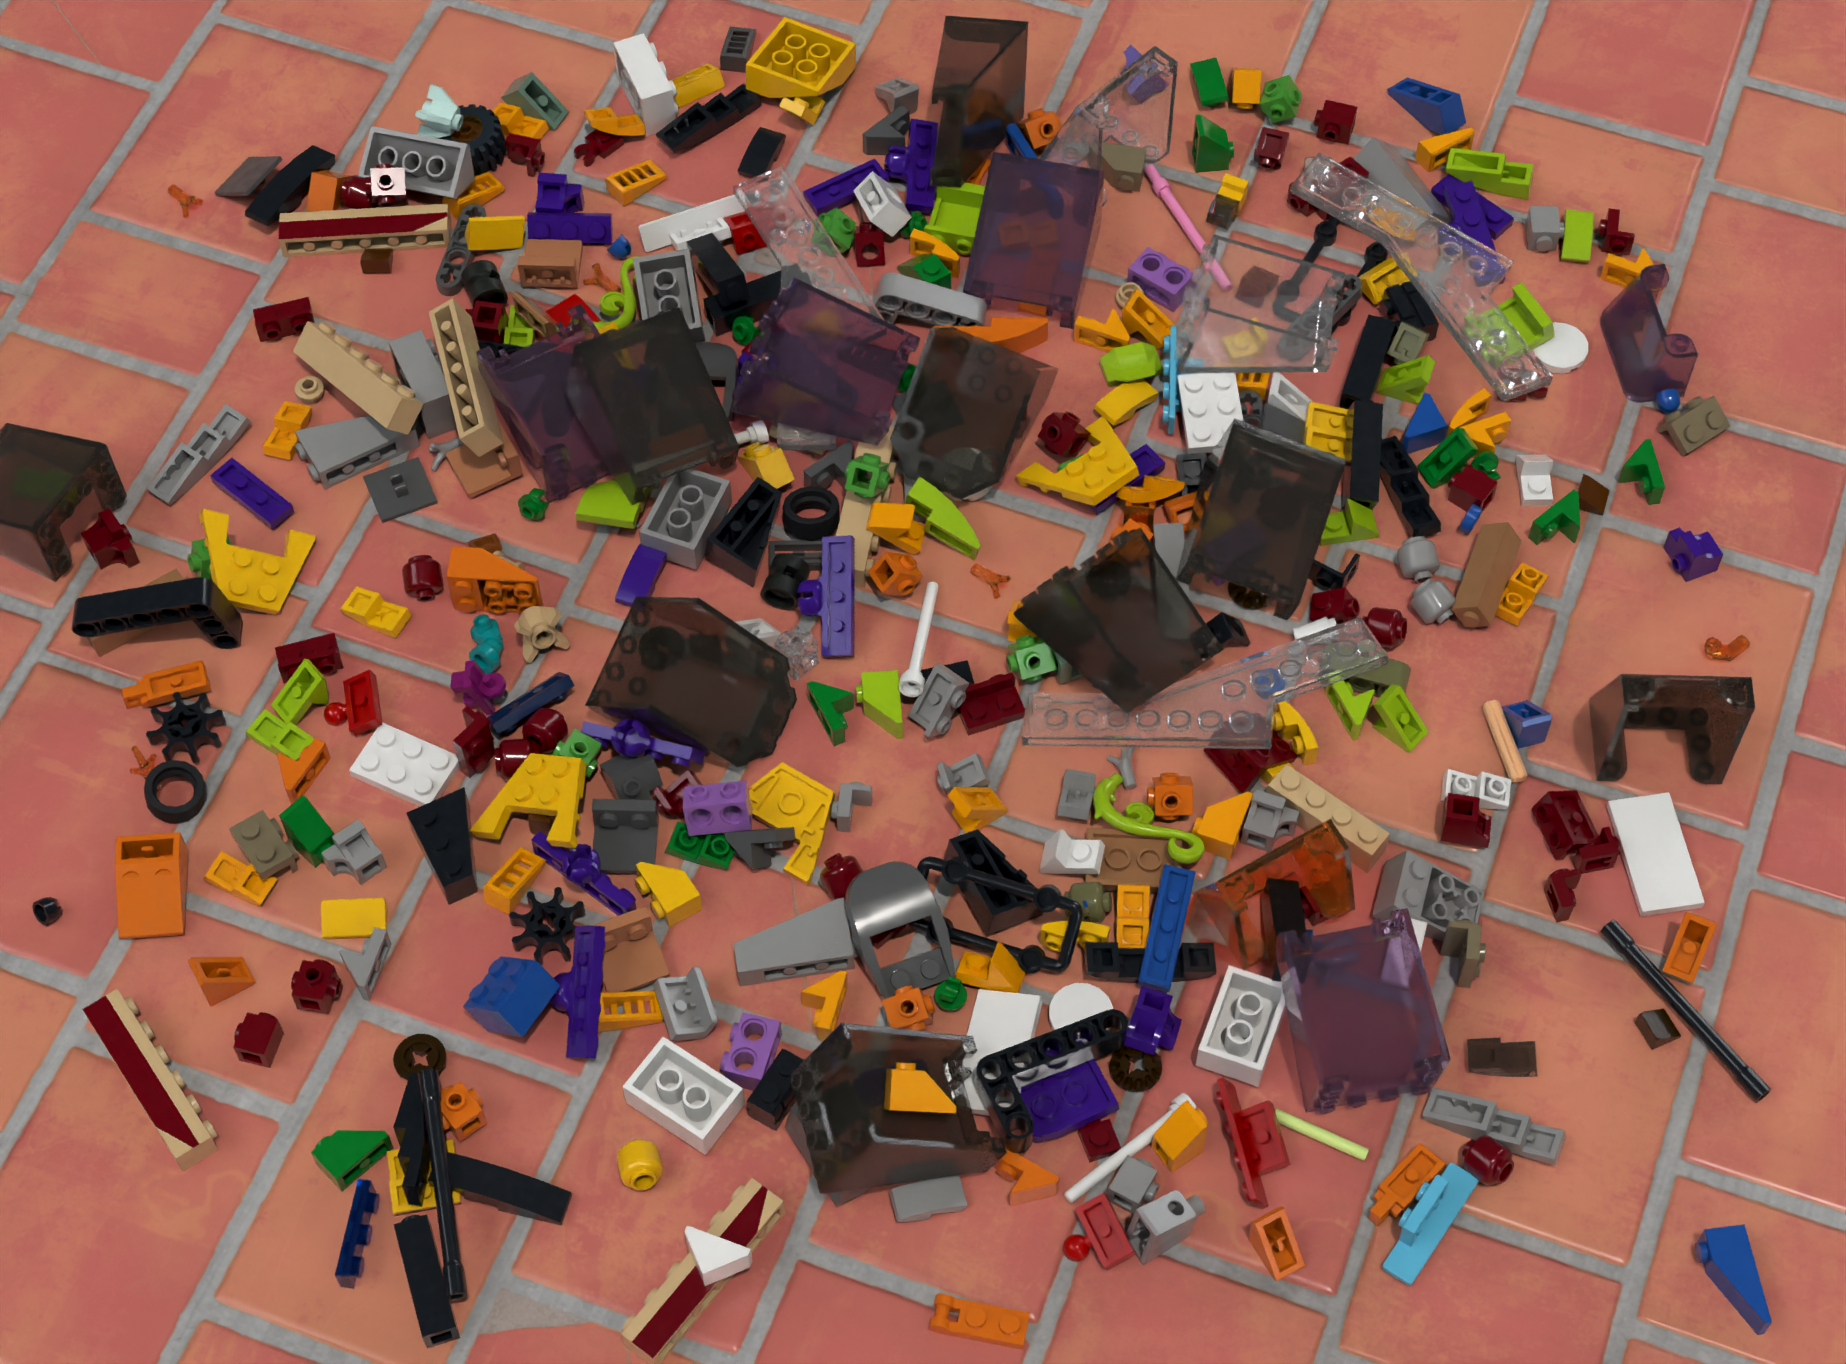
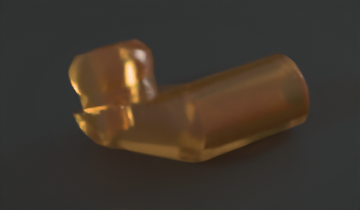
[1704,635,1750,661]

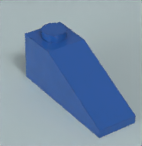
[1387,77,1466,135]
[1695,1224,1772,1335]

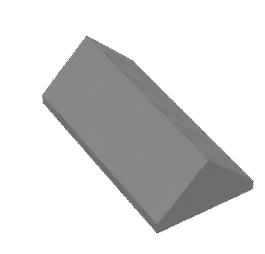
[358,126,475,199]
[1353,137,1453,244]

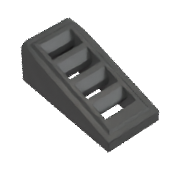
[720,26,756,72]

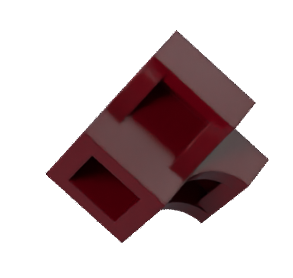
[465,300,509,343]
[80,508,140,570]
[1440,793,1492,848]

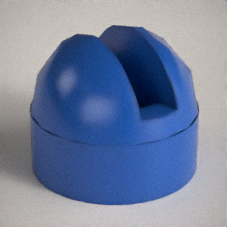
[607,234,631,259]
[1655,389,1680,413]

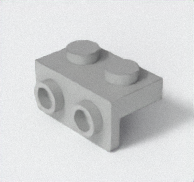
[908,663,969,738]
[653,967,718,1041]

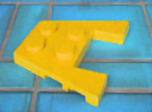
[1016,416,1139,506]
[199,509,316,615]
[470,753,587,849]
[720,762,835,886]

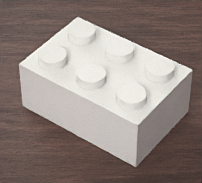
[613,33,679,137]
[1196,965,1292,1087]
[623,1037,745,1155]

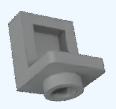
[937,753,991,793]
[1057,769,1096,820]
[831,782,873,832]

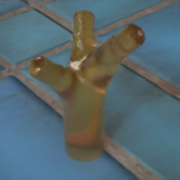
[168,184,203,218]
[583,263,621,293]
[970,563,1011,599]
[130,746,164,792]

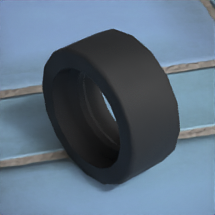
[783,486,840,540]
[144,760,206,823]

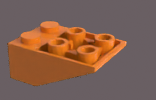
[446,547,544,614]
[114,832,188,939]

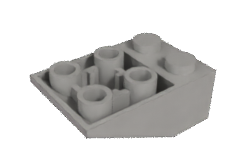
[1372,850,1485,941]

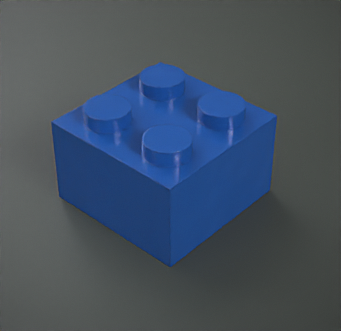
[463,956,561,1037]

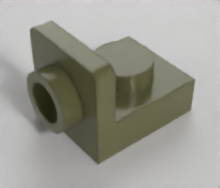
[1387,322,1429,364]

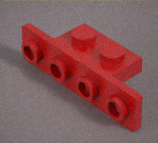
[1216,1077,1291,1209]

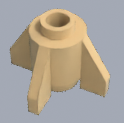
[514,606,570,663]

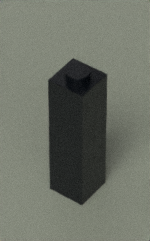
[686,233,750,307]
[703,264,812,337]
[1339,314,1396,409]
[1342,399,1383,510]
[1261,878,1311,984]
[394,1214,460,1349]

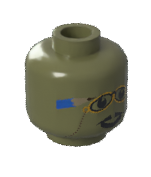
[1064,882,1112,923]

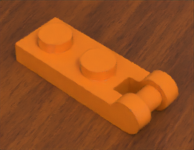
[929,1293,1030,1350]

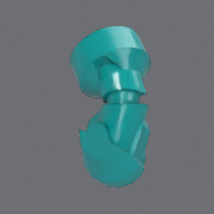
[469,614,504,674]

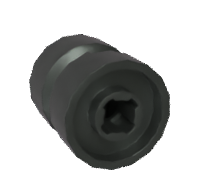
[461,260,508,309]
[760,553,810,610]

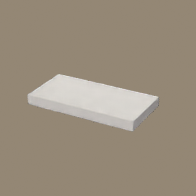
[1606,792,1705,917]
[950,989,1043,1116]

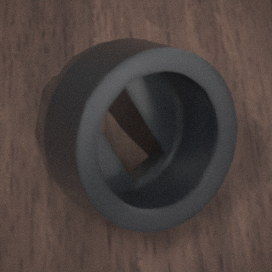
[32,897,62,925]

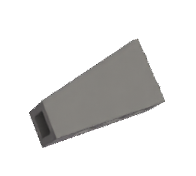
[294,415,420,490]
[734,898,859,986]

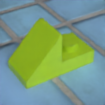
[1377,355,1435,404]
[1314,499,1379,546]
[271,659,329,725]
[1325,673,1375,741]
[1373,684,1429,752]

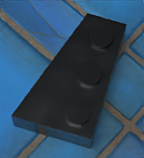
[704,477,782,588]
[406,787,478,905]
[944,829,1044,935]

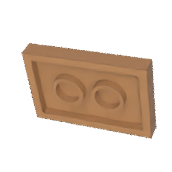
[1085,828,1182,893]

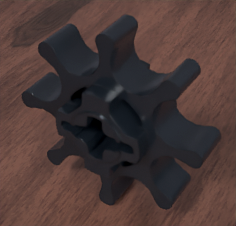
[146,692,226,763]
[509,887,585,965]

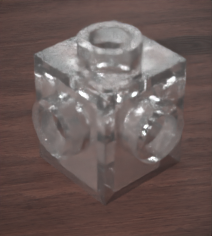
[774,625,819,681]

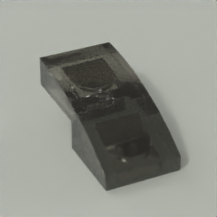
[1467,1037,1538,1077]

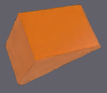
[306,170,352,212]
[188,957,256,1007]
[1248,1206,1305,1282]

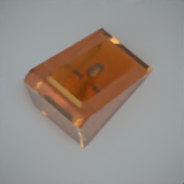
[1123,501,1156,533]

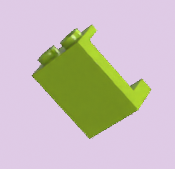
[924,178,993,256]
[1462,282,1555,372]

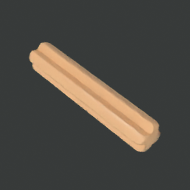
[1483,700,1527,784]

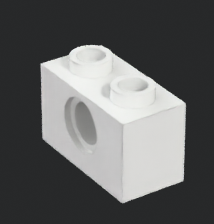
[853,171,911,237]

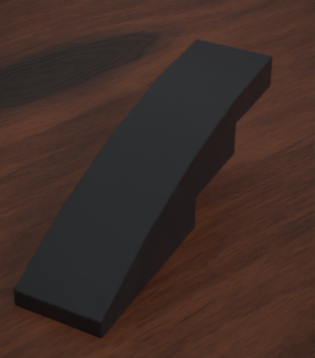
[656,84,762,153]
[245,145,335,226]
[1380,436,1441,537]
[393,1073,430,1206]
[428,1152,572,1225]

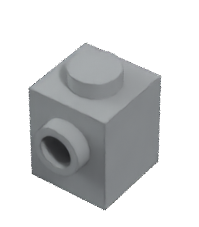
[1525,206,1564,251]
[1108,1155,1159,1215]

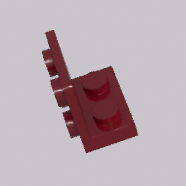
[1203,715,1297,793]

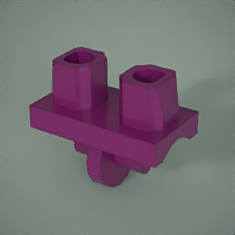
[450,660,506,715]

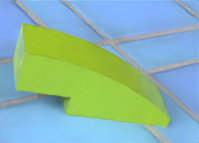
[1446,148,1533,200]
[905,476,981,560]

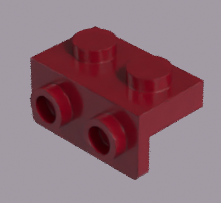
[453,706,495,778]

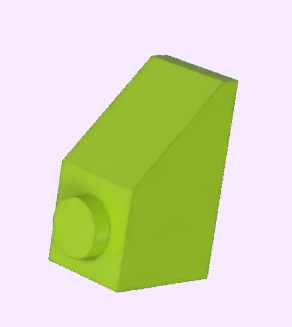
[856,670,903,739]

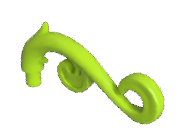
[569,256,640,337]
[1093,773,1205,864]

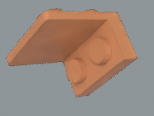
[517,239,583,288]
[445,421,523,497]
[591,906,670,992]

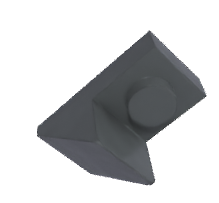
[862,105,910,155]
[803,440,854,491]
[725,827,795,869]

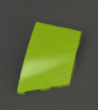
[575,470,657,529]

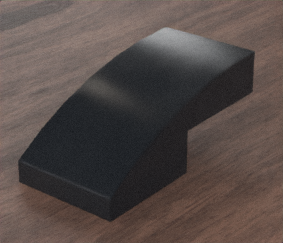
[738,127,786,182]
[1176,453,1211,496]

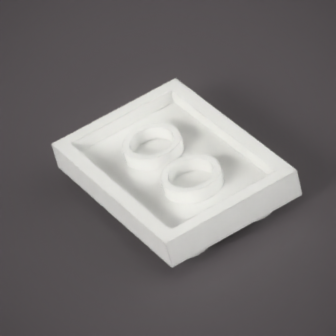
[1176,370,1247,454]
[349,722,460,807]

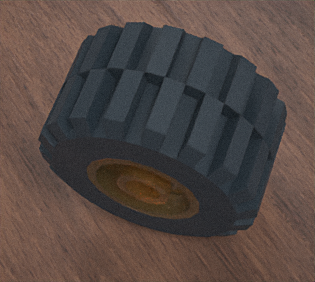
[439,104,507,176]

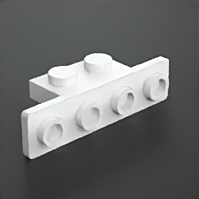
[638,193,748,252]

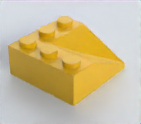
[746,17,856,98]

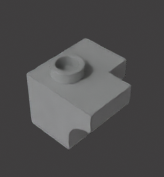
[1241,789,1300,853]
[321,819,387,885]

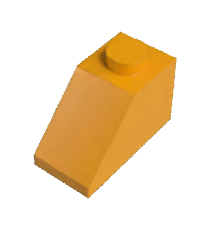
[1231,67,1262,109]
[1192,792,1254,860]
[884,1062,956,1113]

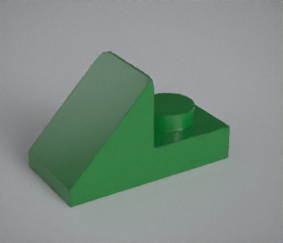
[1417,427,1479,488]
[1618,439,1665,505]
[1528,489,1580,545]
[807,681,854,746]

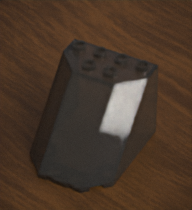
[890,327,1059,499]
[585,597,797,767]

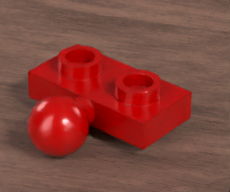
[324,669,382,736]
[1063,1192,1137,1271]

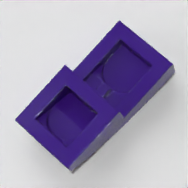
[615,544,667,611]

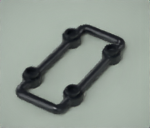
[1273,212,1391,337]
[908,856,1083,973]

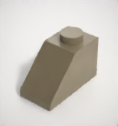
[1090,140,1147,192]

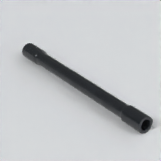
[1601,919,1771,1102]
[418,1069,467,1300]

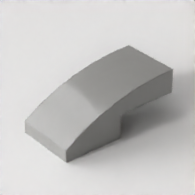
[889,1175,968,1223]

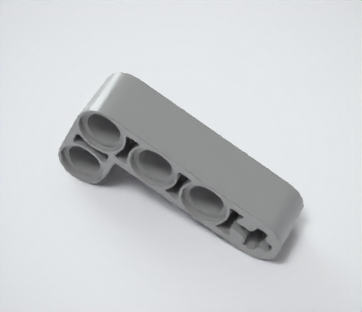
[869,272,987,327]

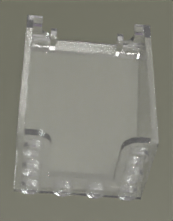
[1039,46,1178,213]
[1174,234,1345,373]

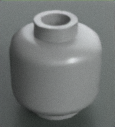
[1397,536,1440,583]
[1411,579,1455,624]

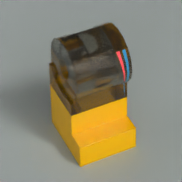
[1206,173,1249,230]

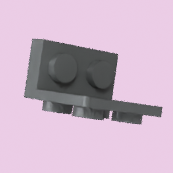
[592,799,659,874]

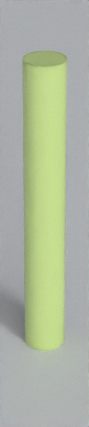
[1275,1108,1370,1161]

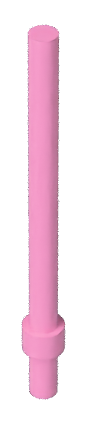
[1144,164,1233,291]

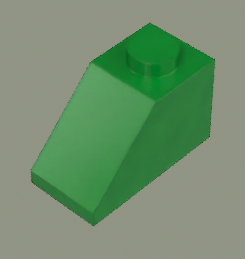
[1192,115,1234,173]
[897,254,951,289]
[279,795,335,868]
[311,1130,394,1192]

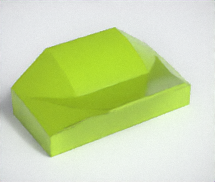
[1099,342,1163,387]

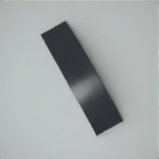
[1085,942,1216,983]

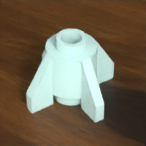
[415,84,463,138]

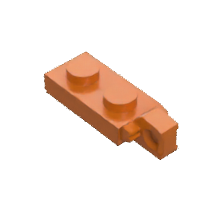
[121,660,211,708]
[1368,1143,1446,1226]

